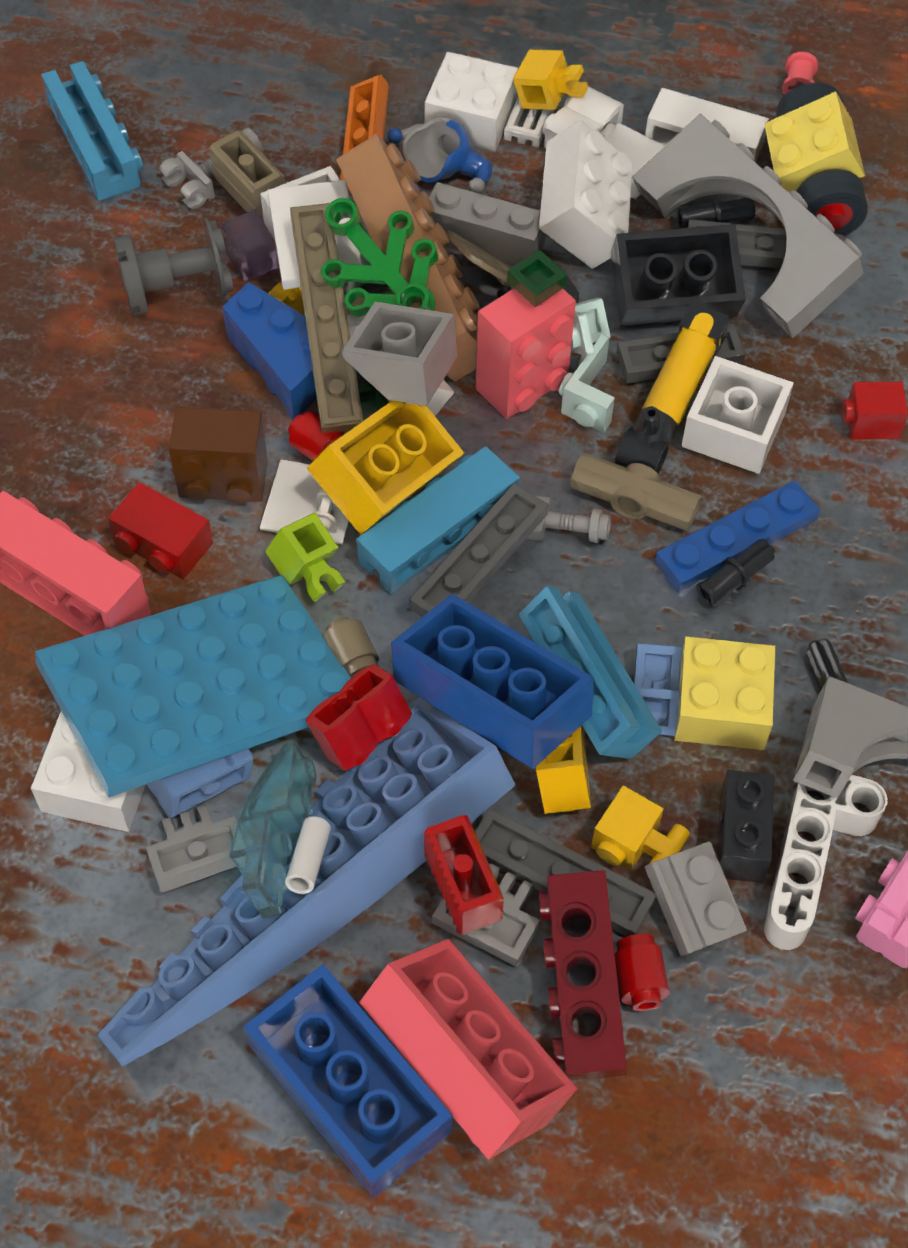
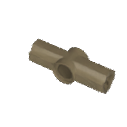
[570,452,702,531]

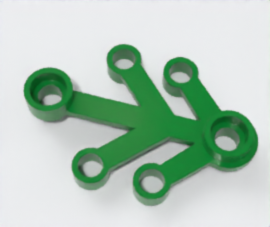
[321,198,438,317]

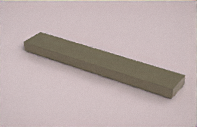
[290,203,363,433]

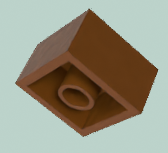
[169,407,268,503]

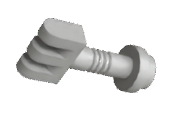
[527,495,611,543]

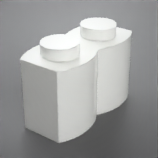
[543,86,624,148]

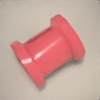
[782,52,818,95]

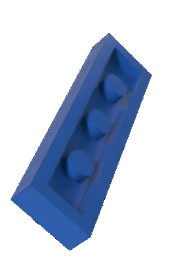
[655,480,820,592]

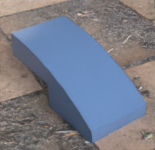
[634,643,682,736]

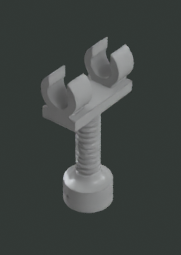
[159,128,263,209]

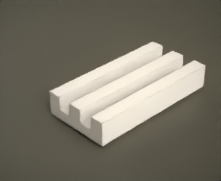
[504,97,554,148]

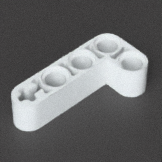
[764,775,887,950]

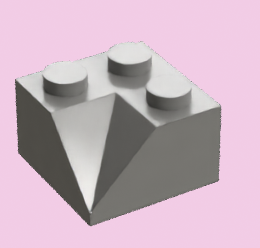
[342,302,458,406]

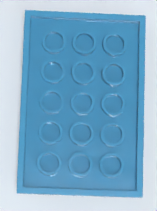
[35,575,351,797]

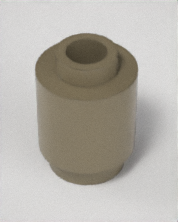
[322,617,379,678]

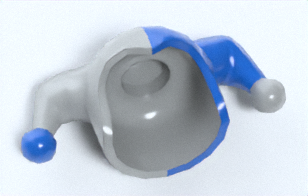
[387,117,493,194]

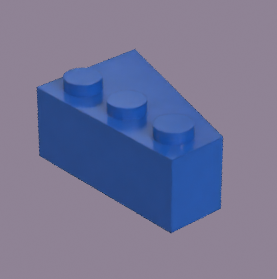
[223,282,317,420]

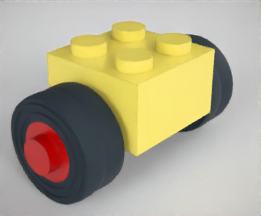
[764,82,868,236]

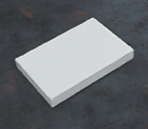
[267,180,362,289]

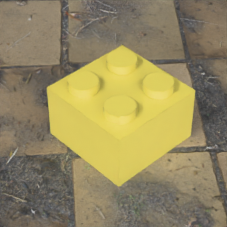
[674,636,775,750]

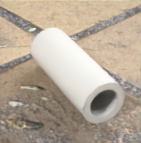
[285,817,331,894]

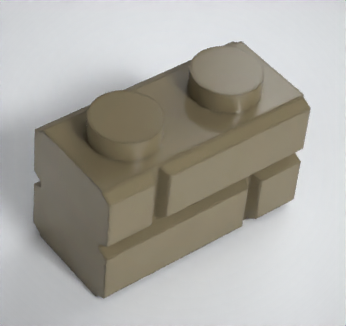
[209,130,285,222]

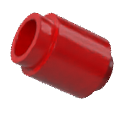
[288,411,345,461]
[615,934,670,1011]

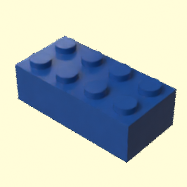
[391,594,594,769]
[243,964,453,1199]

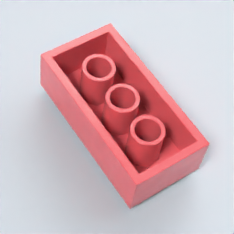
[0,490,151,636]
[359,939,578,1160]

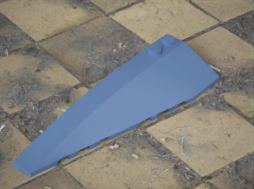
[97,697,515,1066]

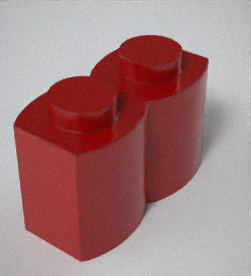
[306,664,412,771]

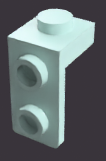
[571,298,611,356]
[559,334,615,433]

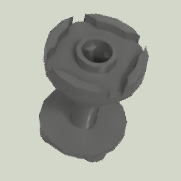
[113,218,234,316]

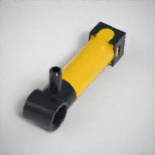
[614,301,729,475]

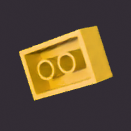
[306,400,464,535]

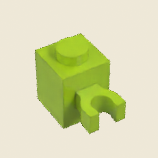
[265,512,345,602]

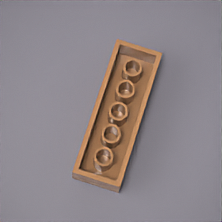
[336,134,479,381]

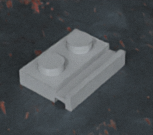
[644,841,747,957]

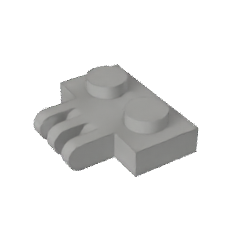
[146,804,251,893]
[432,864,540,967]

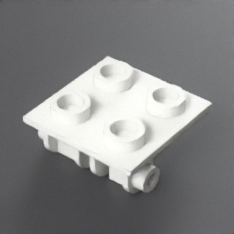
[260,459,349,545]

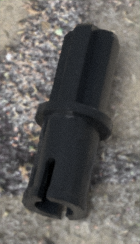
[677,198,756,229]
[696,539,775,607]

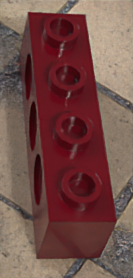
[539,870,627,1080]

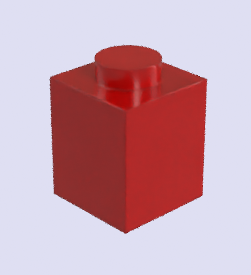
[841,382,908,440]

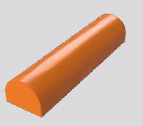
[340,75,389,198]

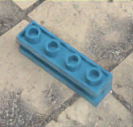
[41,61,143,201]
[356,446,520,595]
[518,586,662,759]

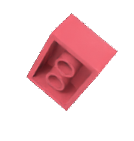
[476,289,576,420]

